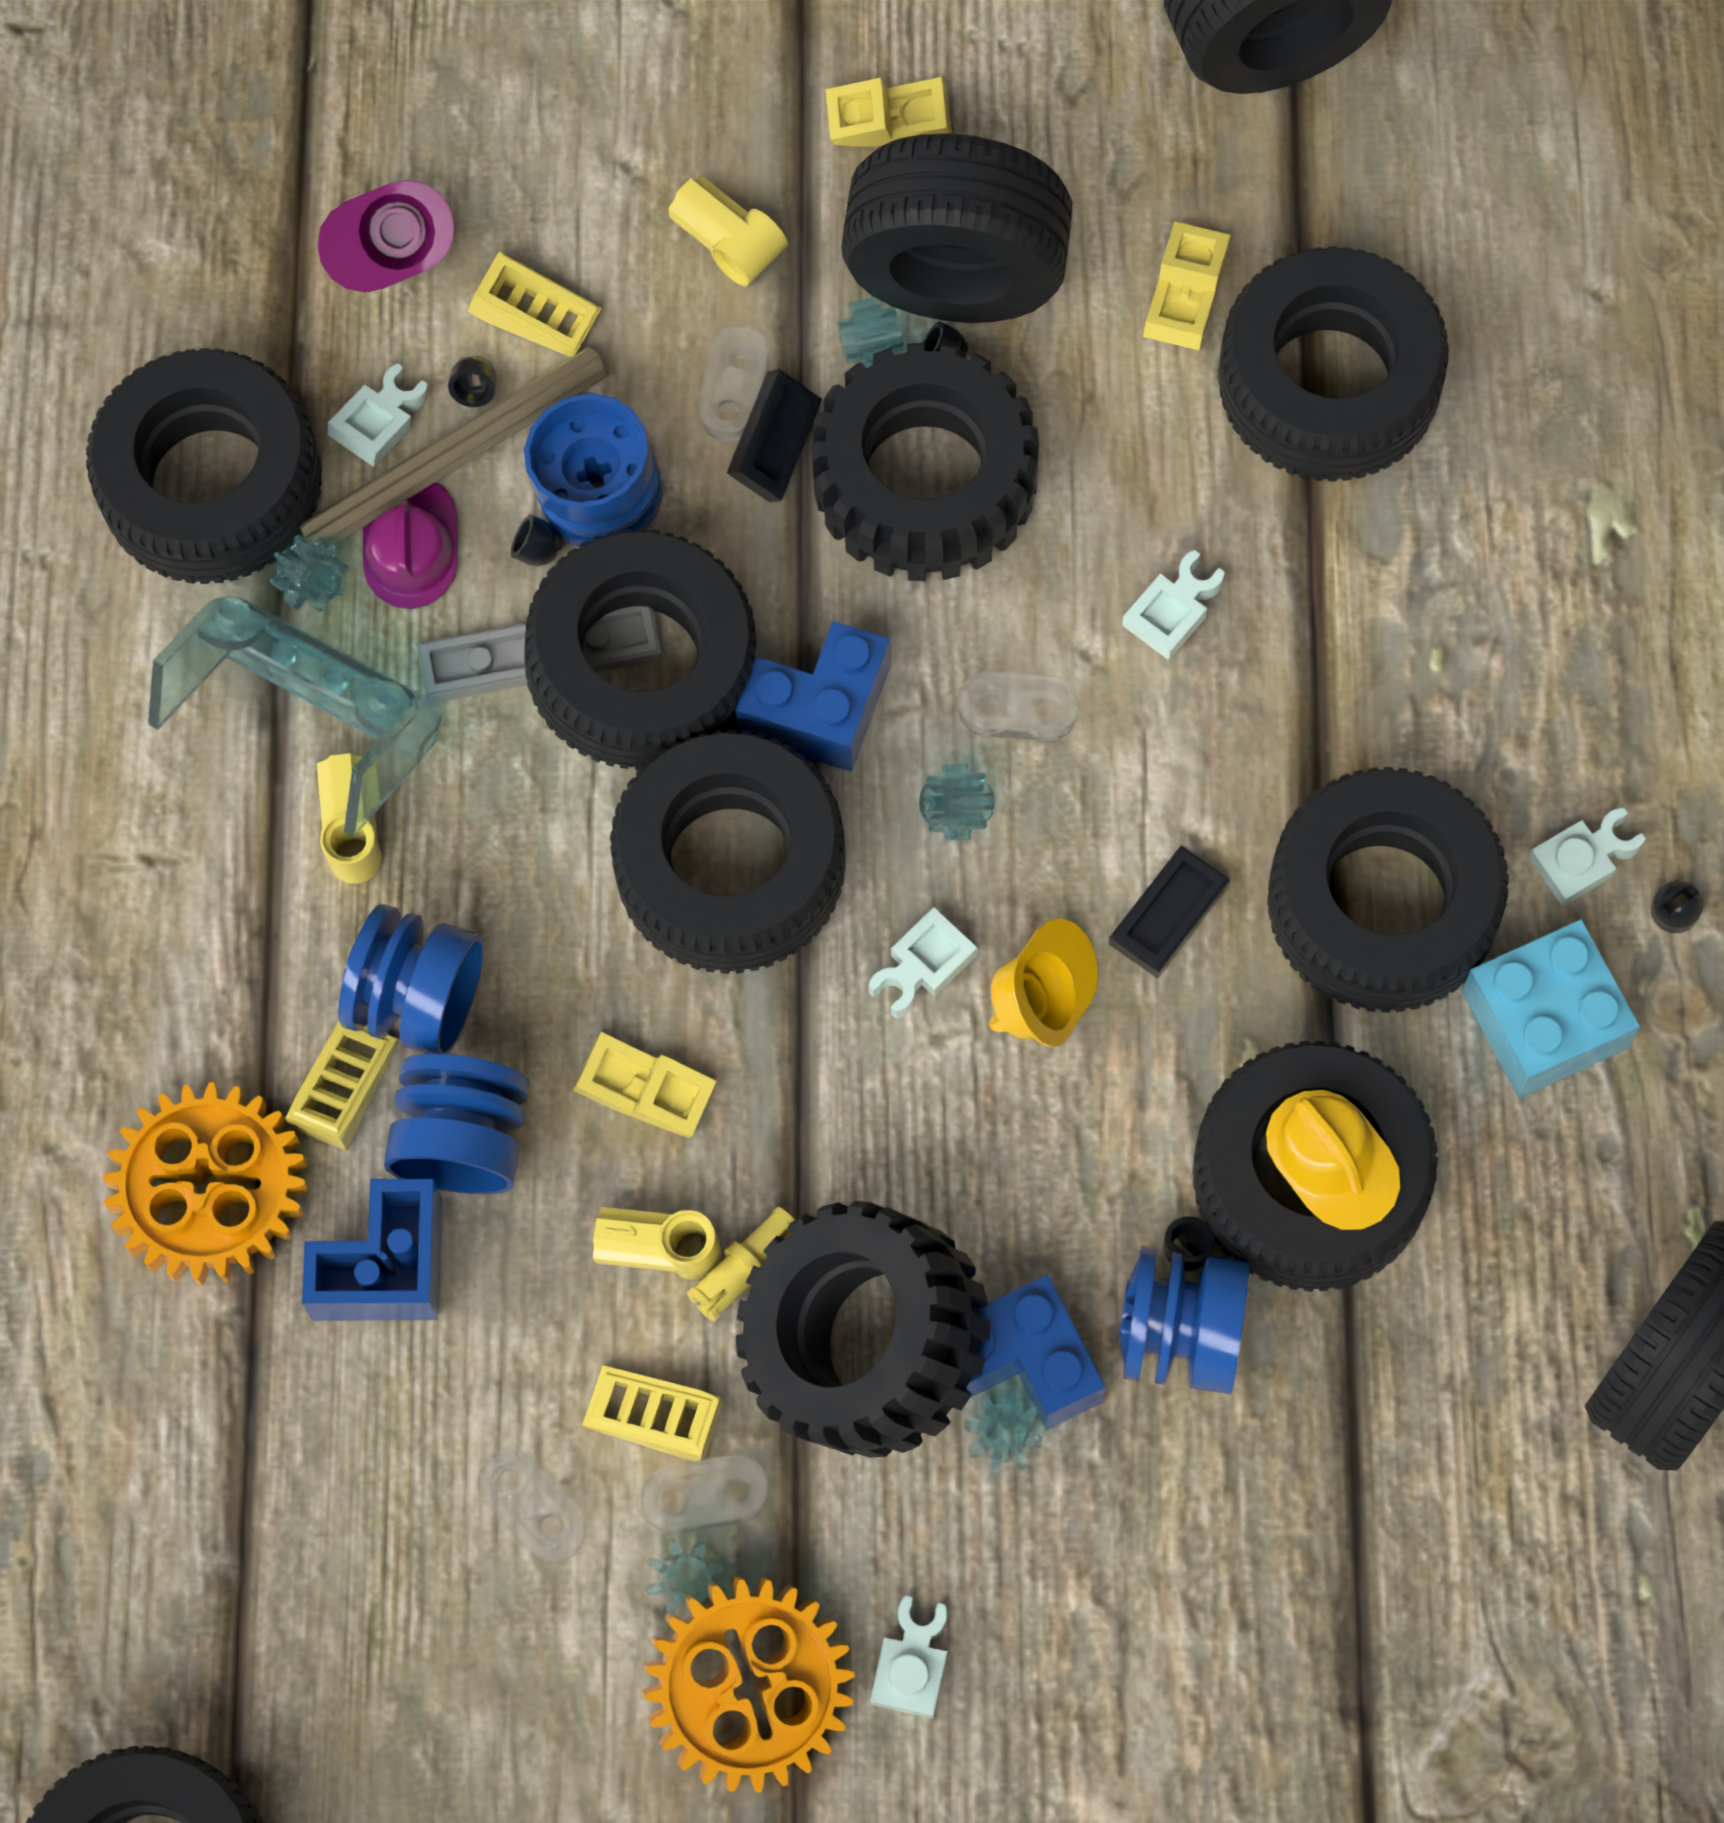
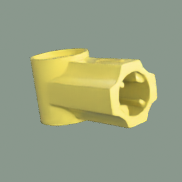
[668,175,788,287]
[317,753,382,884]
[593,1207,723,1280]

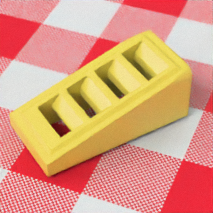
[467,251,601,357]
[285,1021,398,1151]
[582,1365,723,1465]

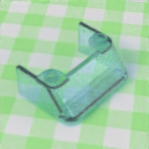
[148,597,442,837]

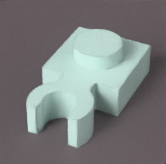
[327,364,428,467]
[1122,550,1225,660]
[1528,808,1646,907]
[868,907,978,1019]
[870,1596,947,1719]

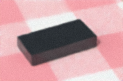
[727,369,822,503]
[1108,845,1231,979]

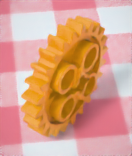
[103,1082,309,1286]
[641,1576,855,1793]

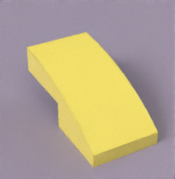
[826,77,952,147]
[1143,221,1231,351]
[572,1032,717,1138]

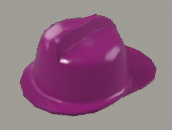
[317,180,455,293]
[363,483,457,609]

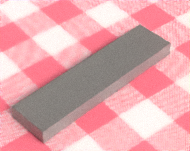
[416,606,663,704]

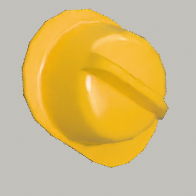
[988,918,1099,1048]
[1266,1090,1400,1230]

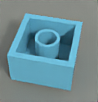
[1462,919,1640,1099]

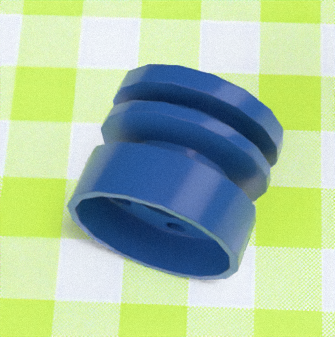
[524,393,663,547]
[338,904,485,1054]
[384,1054,530,1195]
[1118,1246,1249,1394]

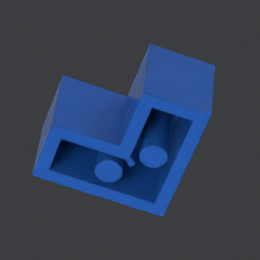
[735,621,891,772]
[302,1179,442,1321]
[966,1274,1105,1430]

